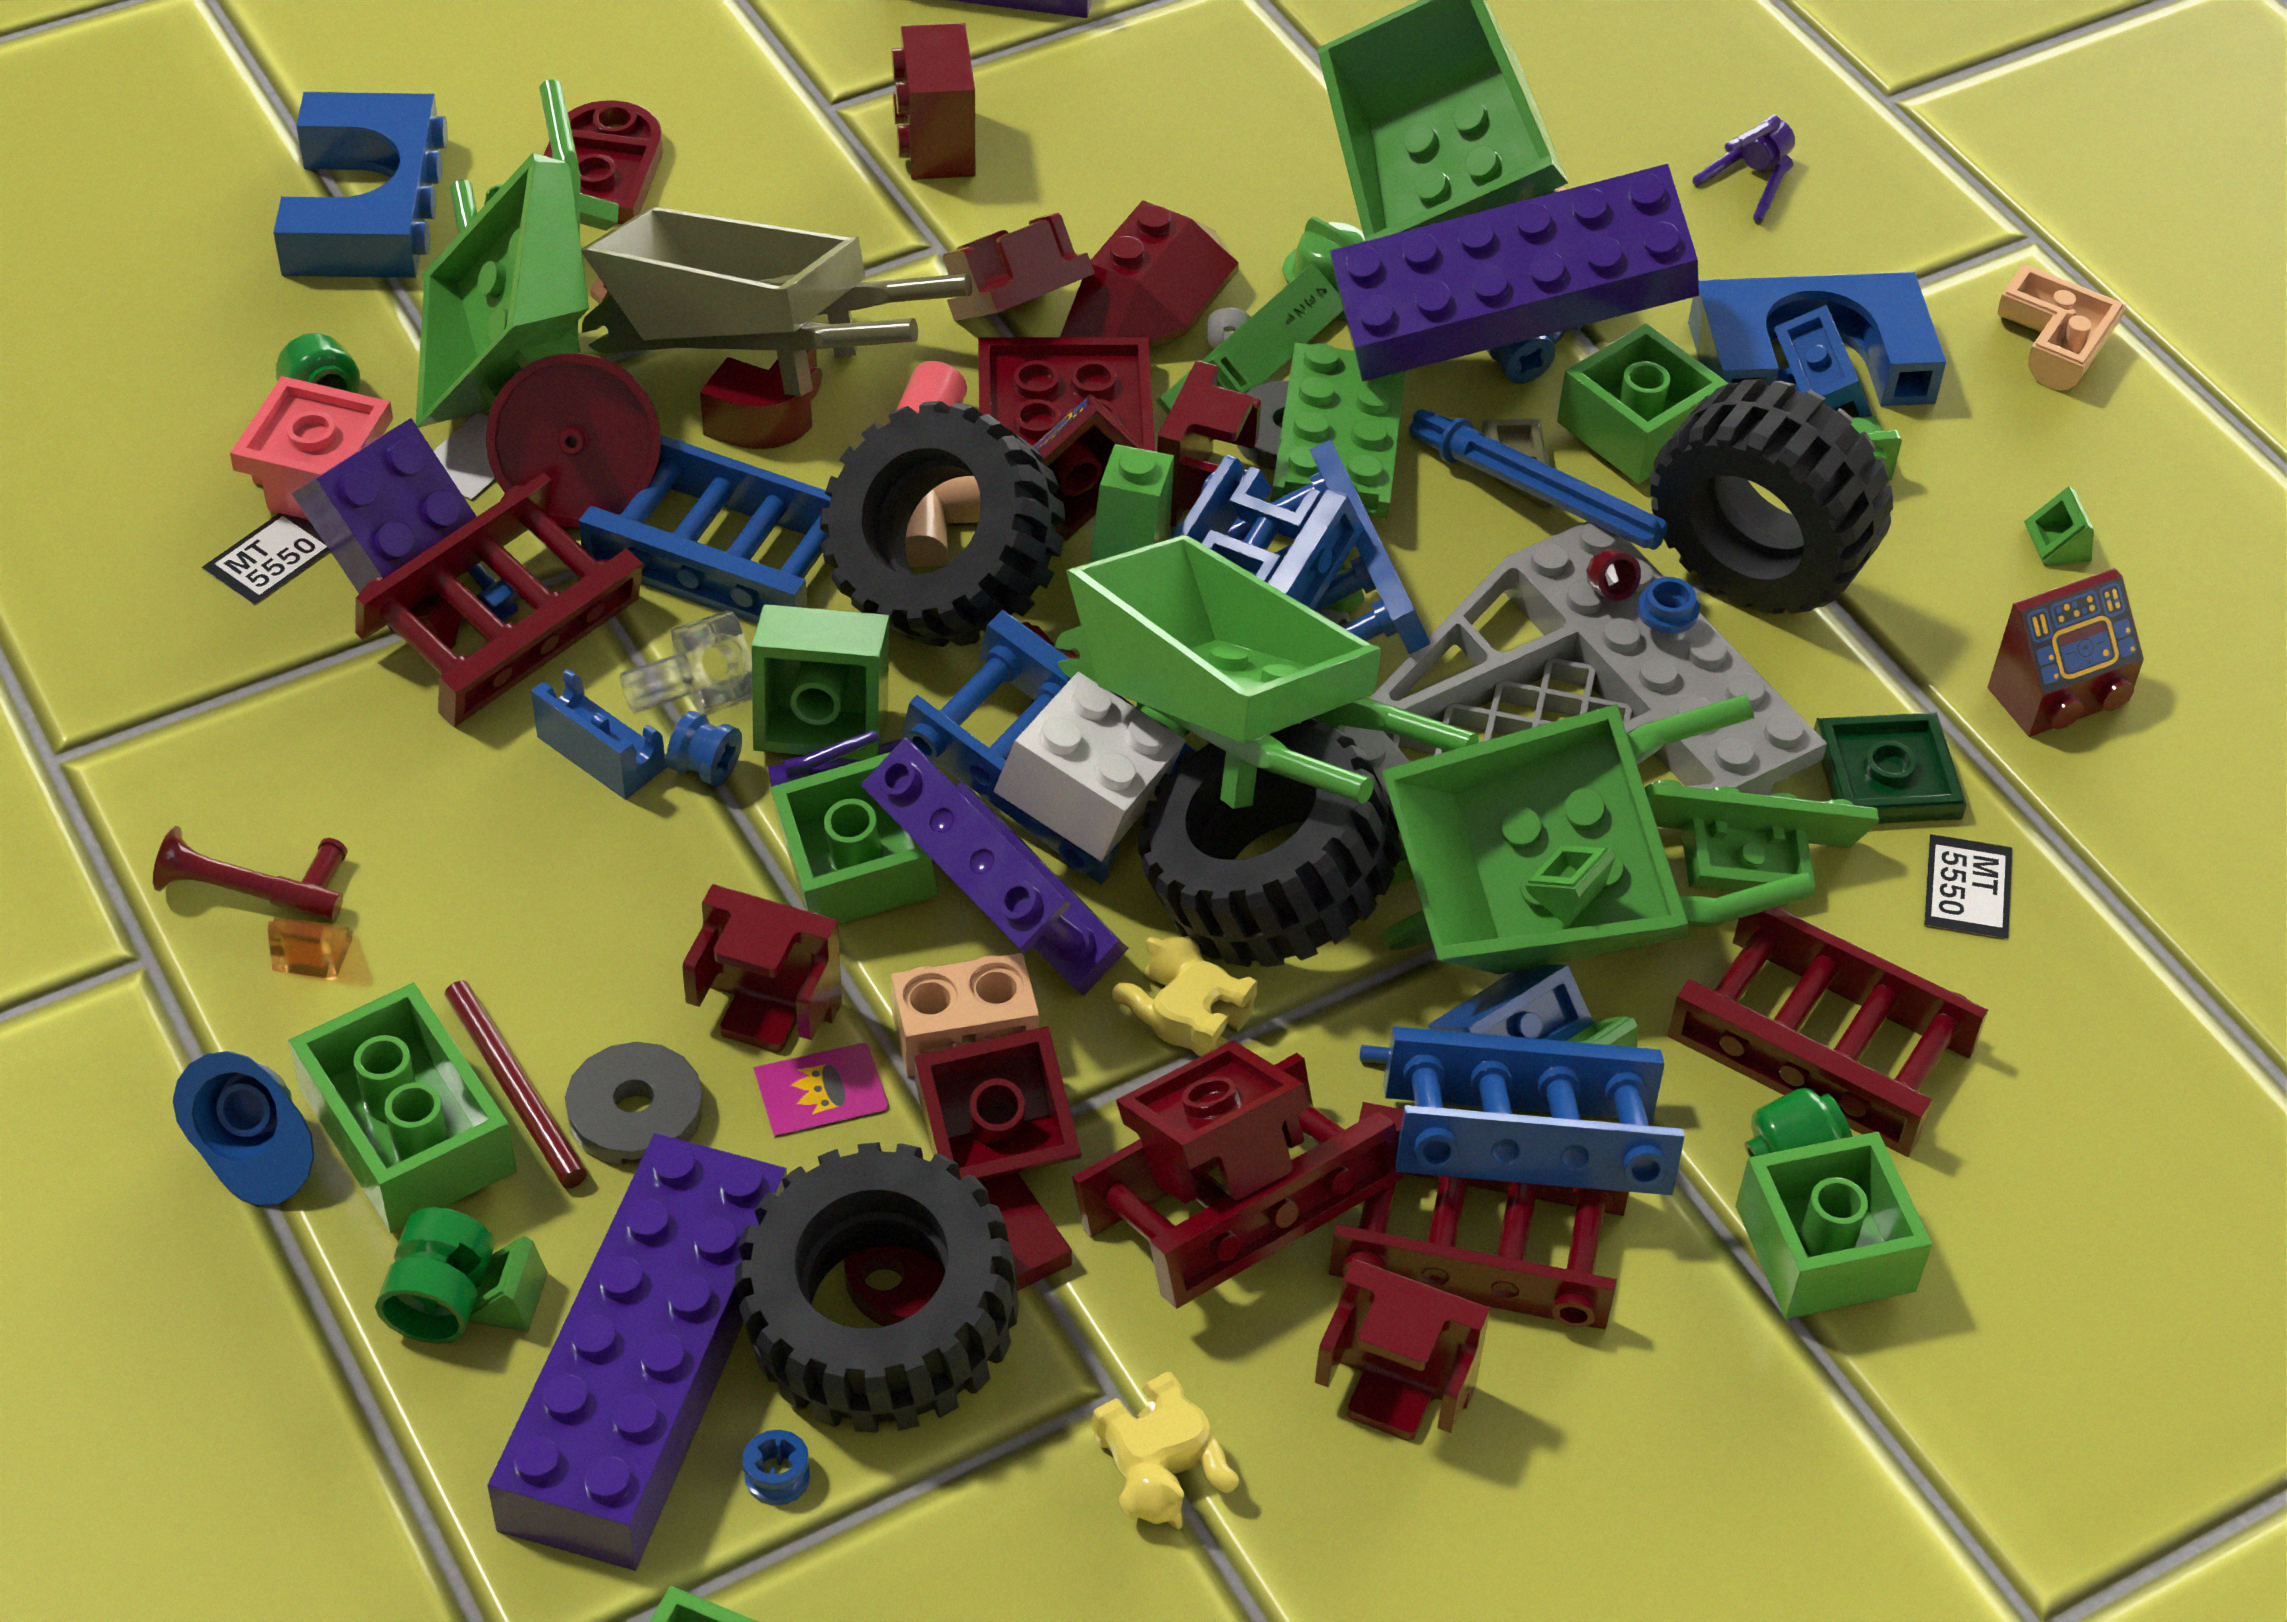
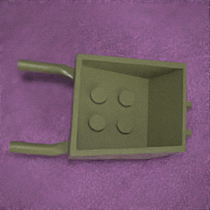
[581,207,972,396]

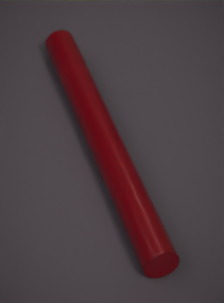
[444,980,587,1189]

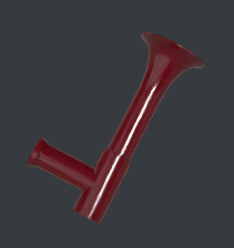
[153,826,348,922]

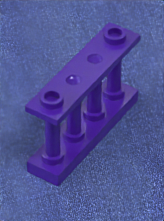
[860,737,1129,995]

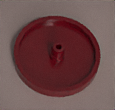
[486,353,662,527]

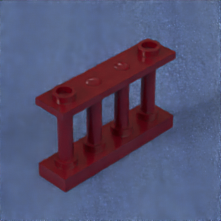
[355,473,643,728]
[1667,907,1988,1157]
[1072,1053,1404,1309]
[1329,1102,1629,1330]

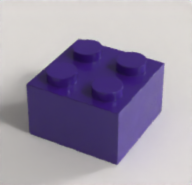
[291,418,477,593]

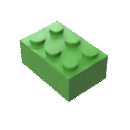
[288,982,517,1234]

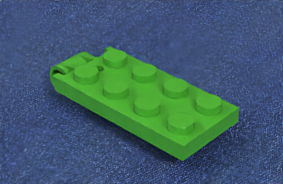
[1270,342,1406,557]

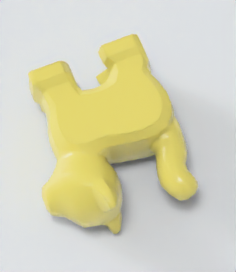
[1112,936,1257,1057]
[1091,1371,1239,1530]

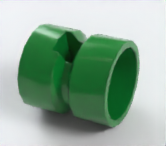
[375,1207,495,1344]

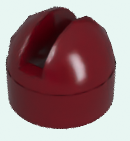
[1586,549,1641,601]

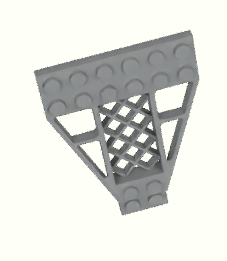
[1287,521,1827,848]

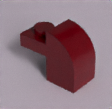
[700,349,822,449]

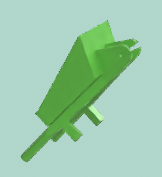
[1317,0,1568,241]
[416,79,619,428]
[1054,535,1479,809]
[1381,694,1814,974]

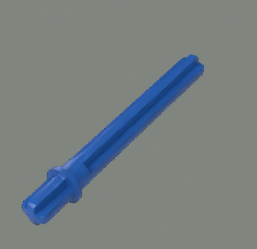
[1408,409,1668,550]

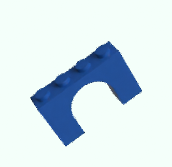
[273,92,448,278]
[1688,272,1946,406]

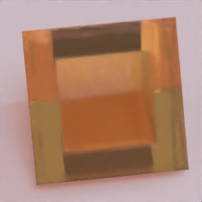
[268,918,353,980]

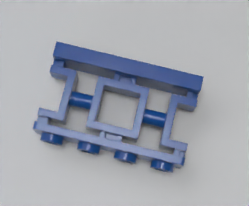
[1171,455,1365,610]

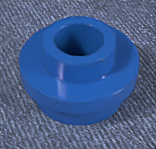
[1637,577,1700,634]

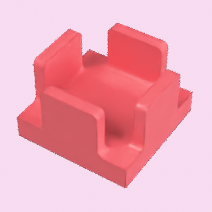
[230,376,393,521]

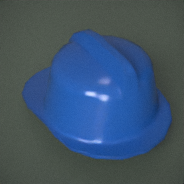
[173,1051,314,1205]

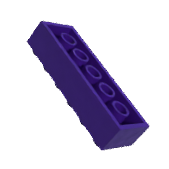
[1330,164,1699,382]
[487,1133,787,1571]

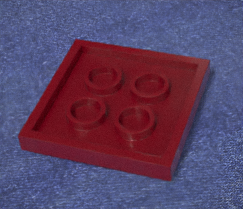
[978,337,1156,452]

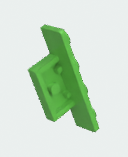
[1645,780,1879,892]

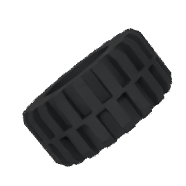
[1650,379,1893,614]
[820,401,1065,647]
[1138,719,1402,967]
[735,1142,1019,1433]

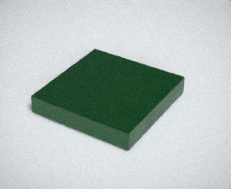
[1814,712,1967,824]

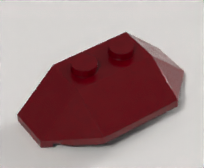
[1060,200,1239,349]

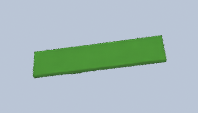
[1156,262,1343,414]

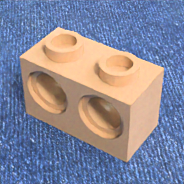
[891,953,1039,1077]

